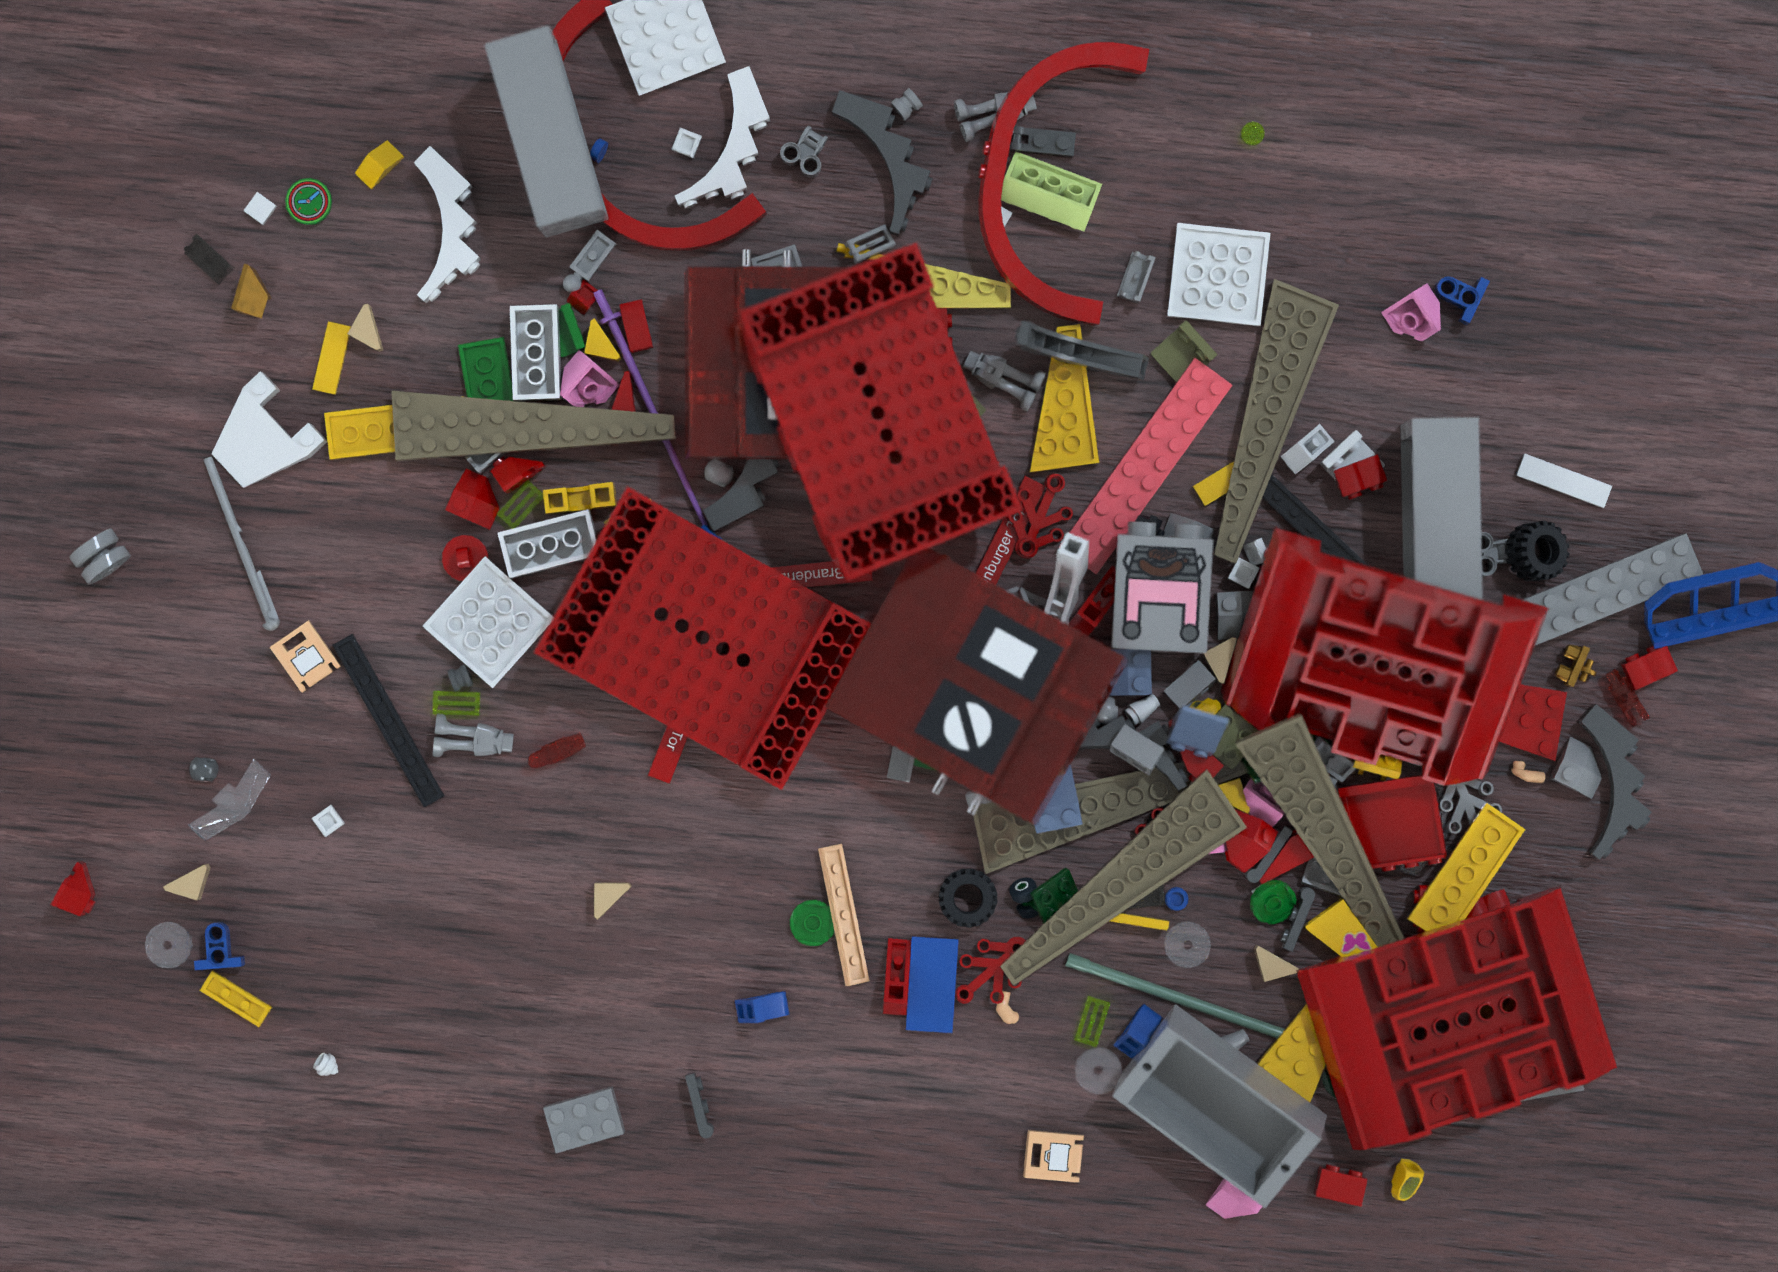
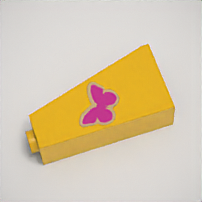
[1303,898,1377,957]

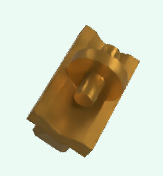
[1554,644,1597,687]

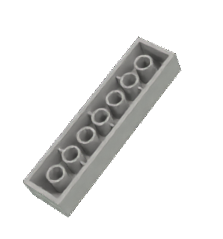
[1521,533,1704,645]

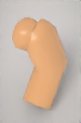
[1511,761,1545,783]
[996,991,1019,1024]

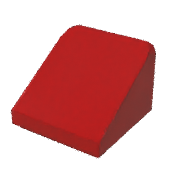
[567,279,598,315]

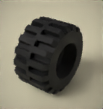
[1505,521,1570,582]
[939,868,997,928]

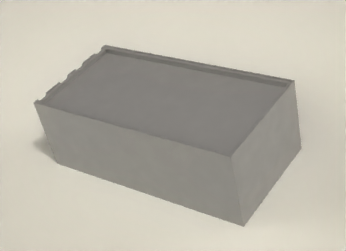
[484,25,609,238]
[1400,417,1482,600]
[1112,1004,1327,1208]

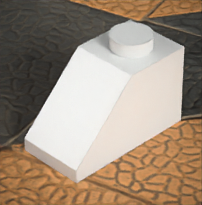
[1281,424,1335,474]

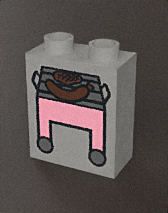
[1111,521,1213,653]

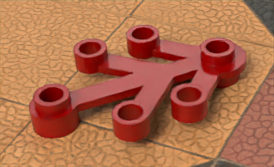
[1007,473,1073,559]
[955,937,1026,1004]

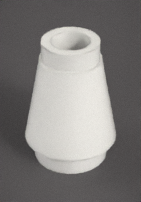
[1124,694,1160,726]

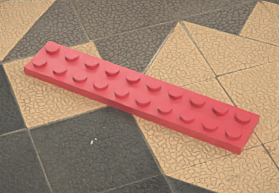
[1058,358,1232,575]

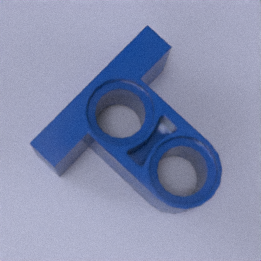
[1435,276,1490,325]
[194,922,245,970]
[735,991,790,1023]
[1113,1004,1163,1059]

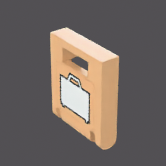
[270,620,341,693]
[1023,1130,1084,1182]

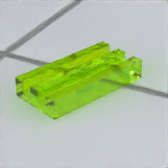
[497,480,544,529]
[433,691,481,716]
[1074,995,1110,1047]

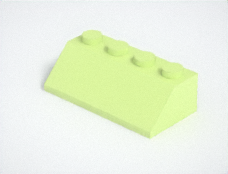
[1001,151,1102,231]

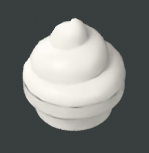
[313,1053,338,1076]

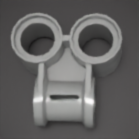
[780,125,828,178]
[1481,532,1511,577]

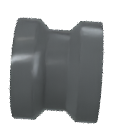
[448,664,473,692]

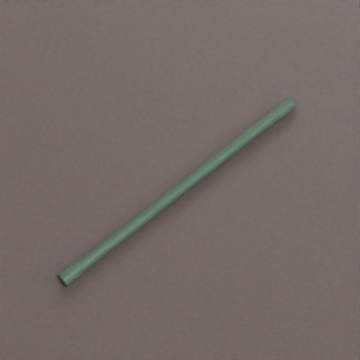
[1065,953,1285,1038]

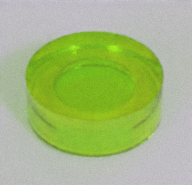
[1241,122,1265,146]

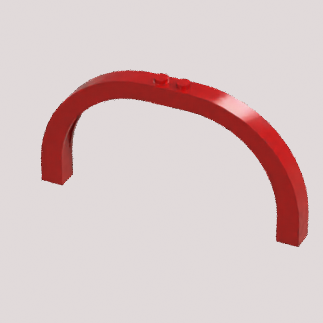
[552,0,767,251]
[978,42,1149,326]

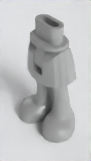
[954,92,1037,142]
[963,351,1046,412]
[433,714,514,757]

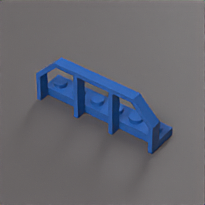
[1644,562,1778,649]

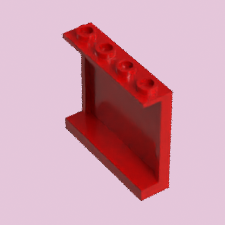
[1338,775,1447,872]

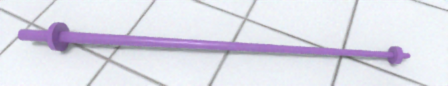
[593,289,709,528]

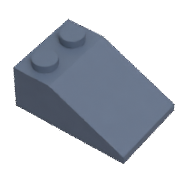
[1079,649,1152,696]
[1166,705,1229,758]
[1022,751,1083,834]

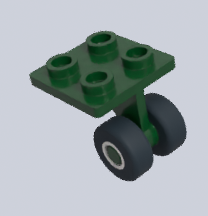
[1009,867,1078,924]

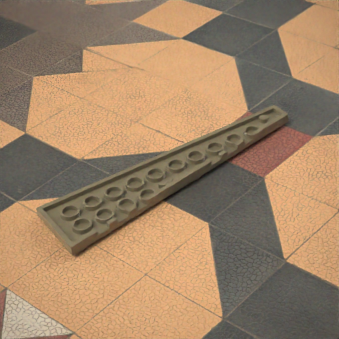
[1213,279,1339,564]
[391,391,676,461]
[1236,714,1405,947]
[972,755,1248,874]
[1000,768,1247,985]

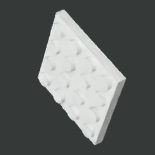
[605,0,726,96]
[1167,223,1270,326]
[423,556,553,688]

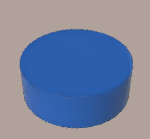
[590,139,608,163]
[1165,887,1188,911]

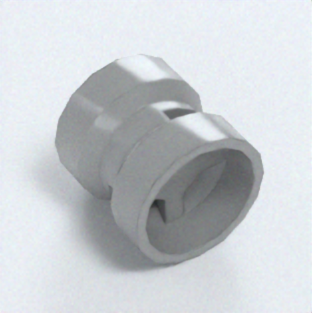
[891,88,923,121]

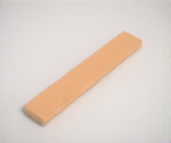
[818,844,870,986]

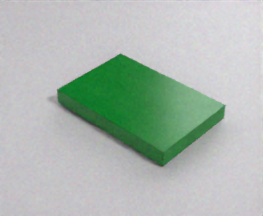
[458,337,514,401]

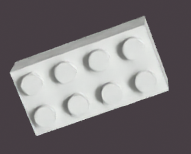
[510,304,562,402]
[498,509,598,579]

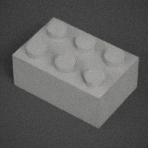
[543,1086,625,1153]

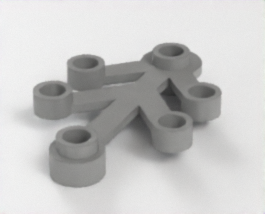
[1438,779,1502,834]

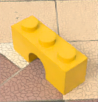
[543,482,617,514]

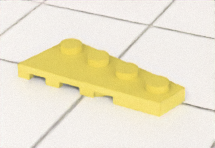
[926,264,1011,309]

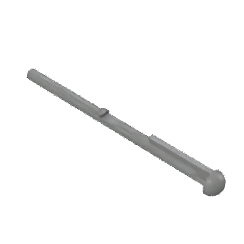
[203,457,280,631]

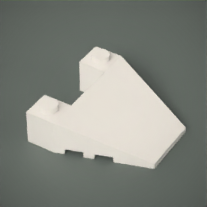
[212,371,327,488]

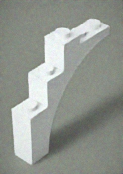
[675,66,770,208]
[414,146,481,303]
[1036,533,1089,645]

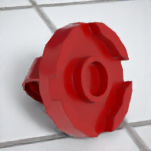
[442,535,489,581]

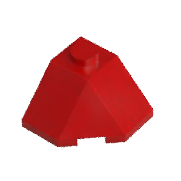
[490,456,546,494]
[445,469,500,530]
[1225,809,1278,873]
[51,861,96,916]

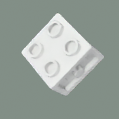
[1319,430,1385,481]

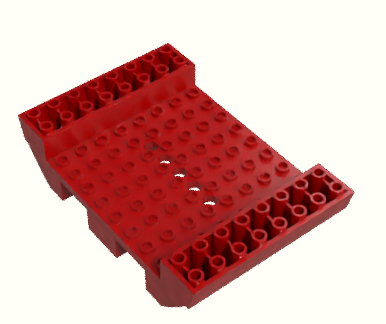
[739,242,1023,580]
[534,486,874,790]
[1221,528,1549,786]
[1296,885,1617,1150]

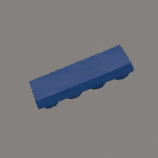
[906,936,958,1033]

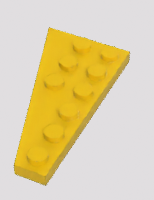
[1030,324,1099,473]
[1257,1004,1326,1102]

